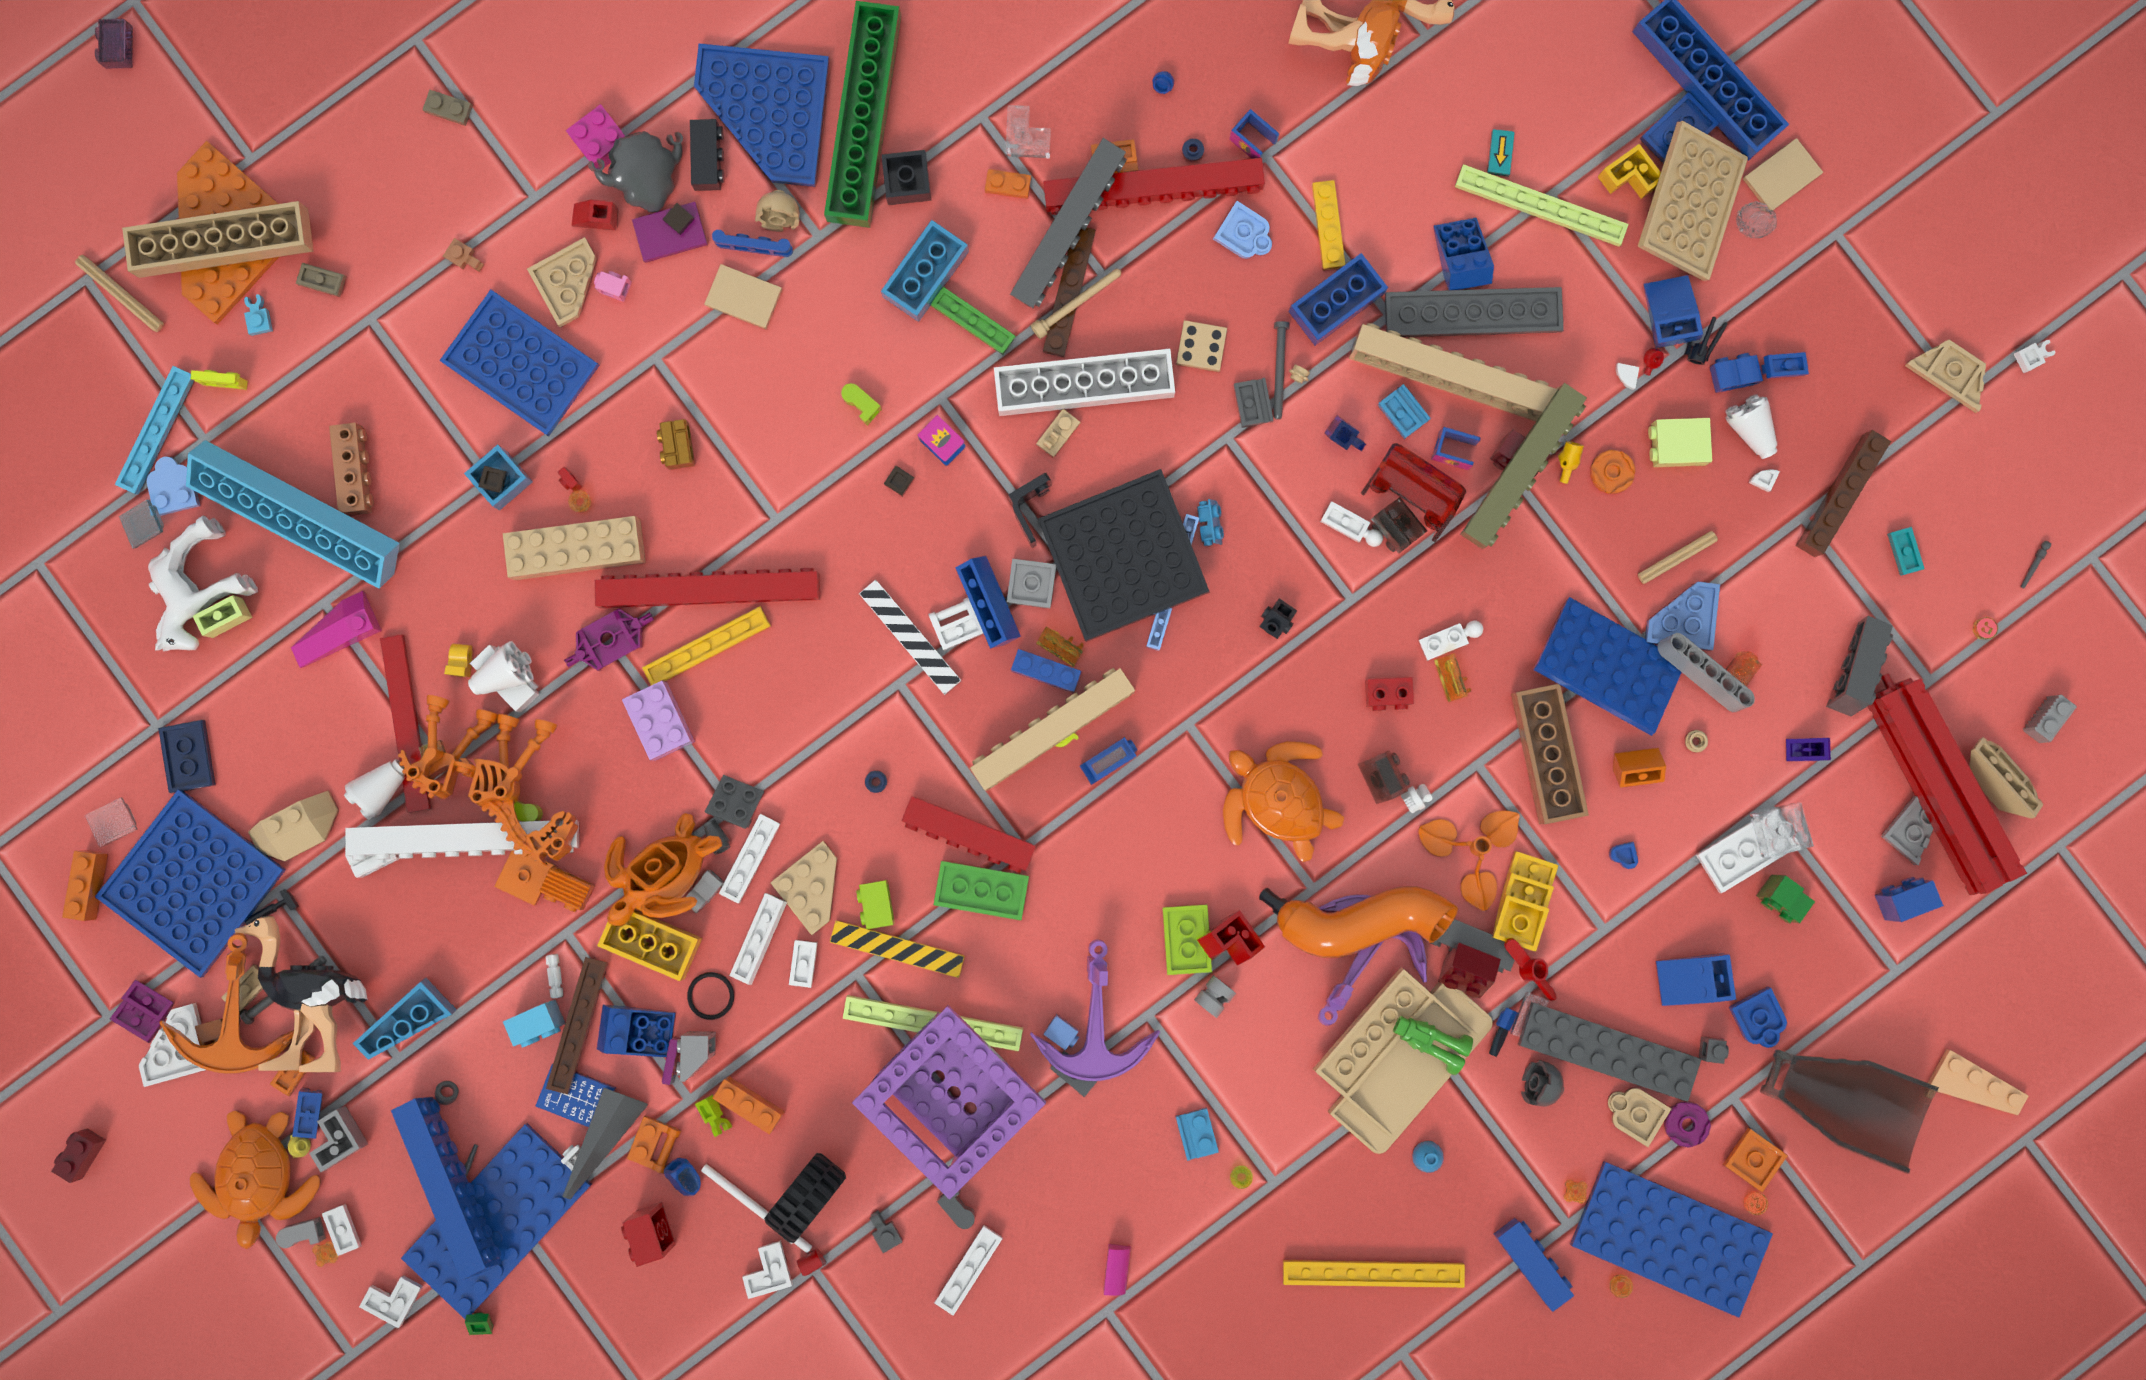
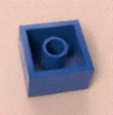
[1875,877,1944,922]

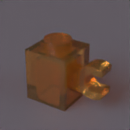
[1726,651,1763,686]

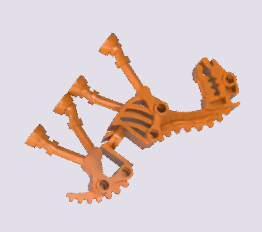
[398,695,578,866]

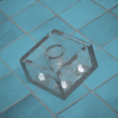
[1750,802,1814,858]

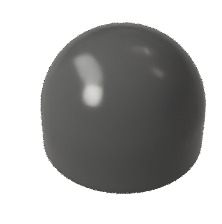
[435,1081,459,1105]

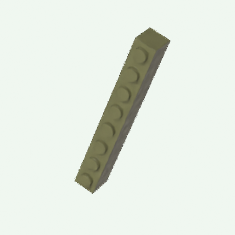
[1460,383,1587,549]

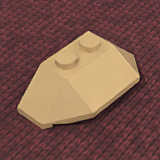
[1970,737,2043,819]
[248,791,339,861]

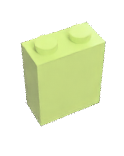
[1648,418,1712,467]

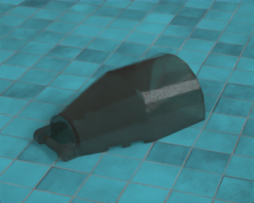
[1760,1050,1939,1174]

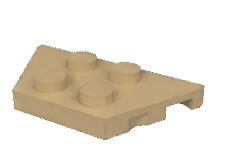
[1905,340,1986,413]

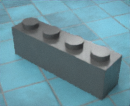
[1428,919,1515,973]

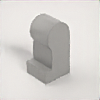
[686,870,724,914]
[276,1217,326,1248]

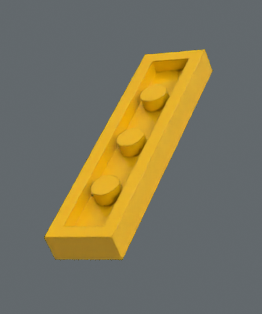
[1312,180,1345,270]

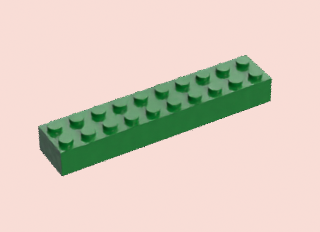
[824,1,901,228]

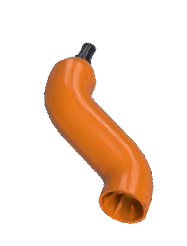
[1259,886,1458,958]

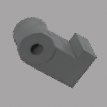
[937,1190,976,1229]

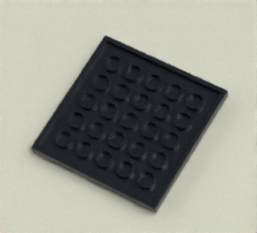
[1038,469,1210,642]

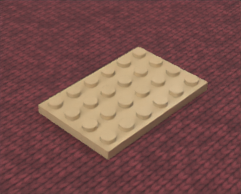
[1638,121,1748,281]

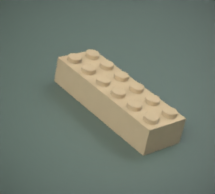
[503,516,646,580]

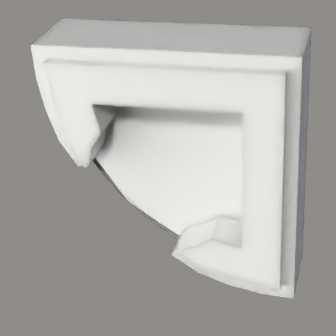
[1616,363,1639,390]
[1748,469,1780,492]

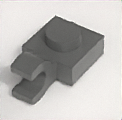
[870,1210,903,1253]

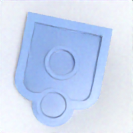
[1213,201,1272,259]
[147,457,201,516]

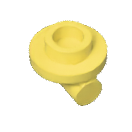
[288,1135,311,1158]

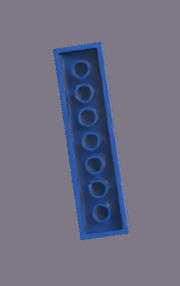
[1632,0,1789,161]
[391,1097,502,1280]

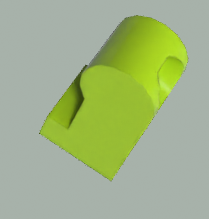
[841,383,882,426]
[514,801,543,822]

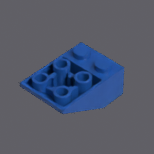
[1433,218,1494,290]
[1643,275,1703,348]
[1656,953,1736,1006]
[597,1005,675,1057]

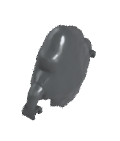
[588,131,683,212]

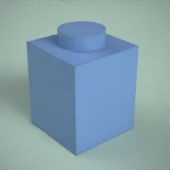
[1043,1014,1079,1050]

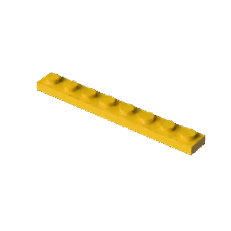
[1283,1260,1465,1288]

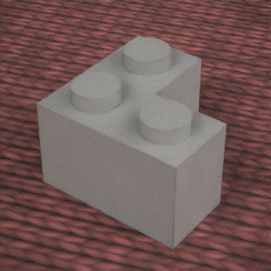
[309,1106,368,1172]

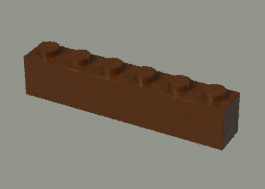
[1796,430,1891,557]

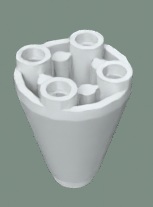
[1725,394,1778,459]
[468,641,534,695]
[344,759,405,820]

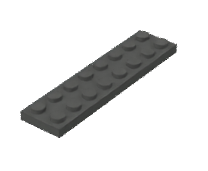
[1385,287,1564,337]
[1518,1002,1701,1102]

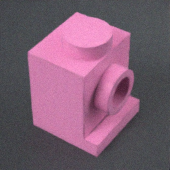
[594,271,632,302]

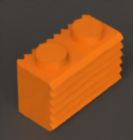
[539,867,595,912]

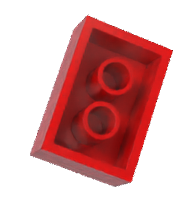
[621,1202,676,1267]

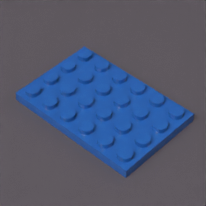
[439,289,600,437]
[1533,597,1682,736]

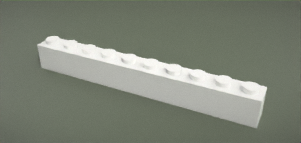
[345,820,579,860]

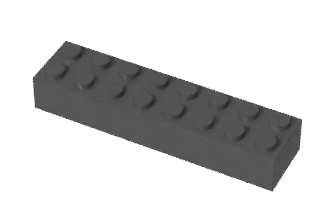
[1010,138,1127,309]

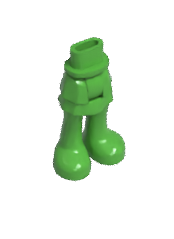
[1393,1016,1473,1075]

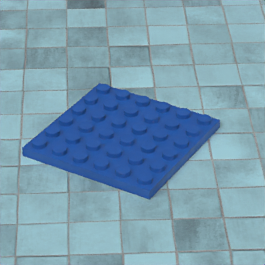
[95,790,286,978]

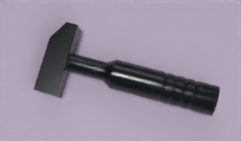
[245,889,299,925]

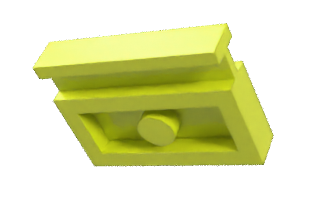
[190,370,248,390]

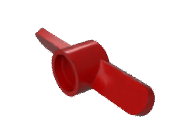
[1504,938,1557,1001]

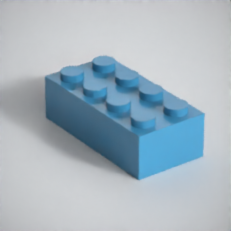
[881,220,969,322]

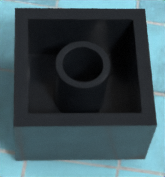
[881,150,932,205]

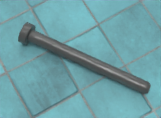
[1273,321,1289,419]
[240,956,327,1025]

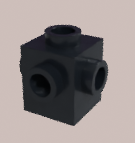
[1259,598,1297,639]

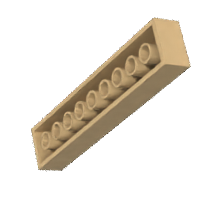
[1349,323,1559,421]

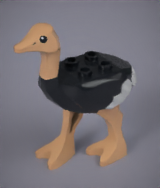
[235,916,368,1072]

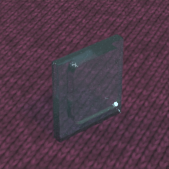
[119,500,164,549]

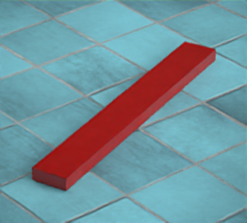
[380,634,431,813]

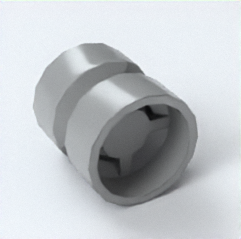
[1194,975,1236,1018]

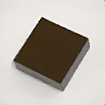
[663,203,694,235]
[478,465,508,494]
[884,466,915,497]

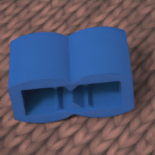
[1709,353,1763,393]

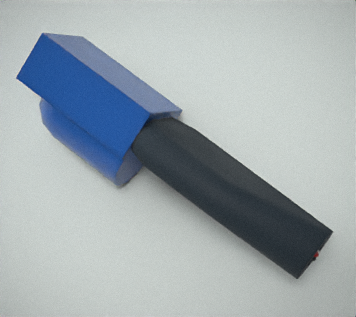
[1489,1007,1518,1057]

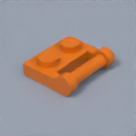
[627,1115,681,1174]

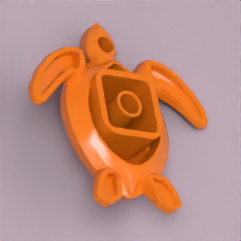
[1223,741,1344,862]
[604,813,722,926]
[190,1111,321,1249]

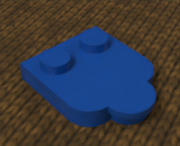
[1729,987,1787,1048]

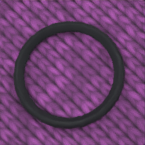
[687,972,734,1020]

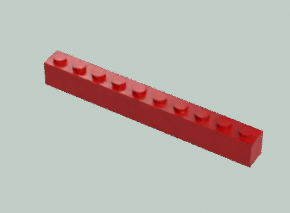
[1043,158,1265,215]
[595,568,820,608]

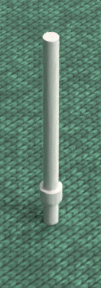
[701,1163,813,1253]

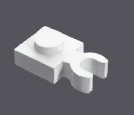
[2014,340,2056,373]

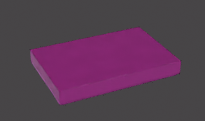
[632,202,708,263]

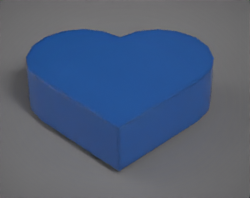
[1609,842,1638,869]

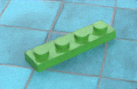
[931,287,1016,355]

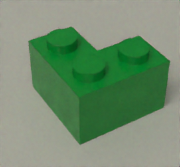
[1756,874,1815,924]

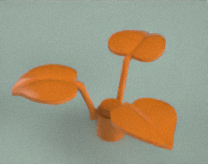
[1418,811,1520,911]

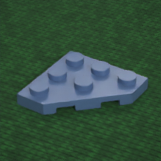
[1645,582,1720,651]

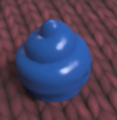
[1152,71,1174,94]

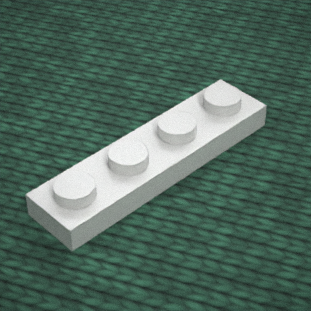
[719,814,781,904]
[729,893,787,985]
[935,1225,1003,1315]

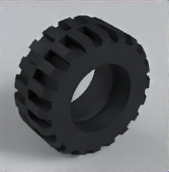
[764,1153,846,1243]

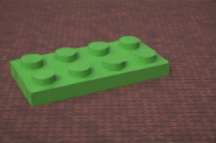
[933,861,1029,920]

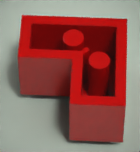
[1197,910,1265,965]

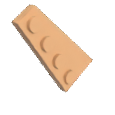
[1925,1049,2028,1115]

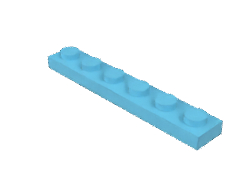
[115,366,194,495]

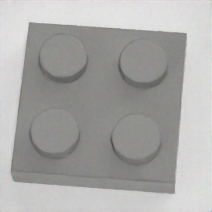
[1007,559,1056,609]

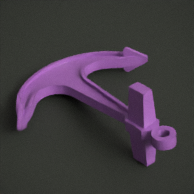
[1318,895,1427,1026]
[1030,939,1160,1081]

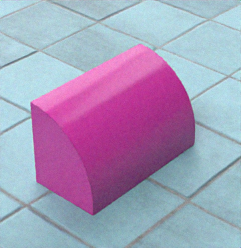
[1103,1244,1131,1296]

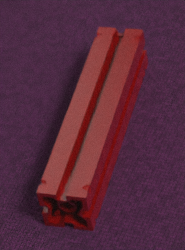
[1867,673,2027,895]

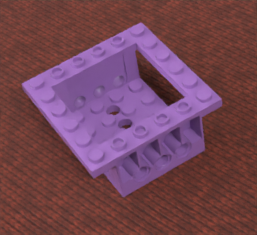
[852,1005,1046,1200]

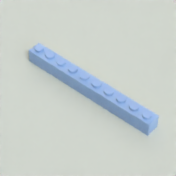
[1146,514,1199,651]

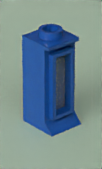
[1079,737,1137,785]

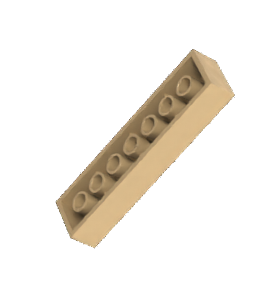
[122,201,314,278]
[970,668,1135,791]

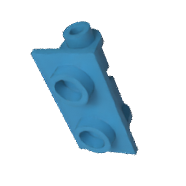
[1197,499,1224,546]

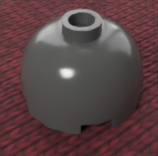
[1521,1060,1564,1107]

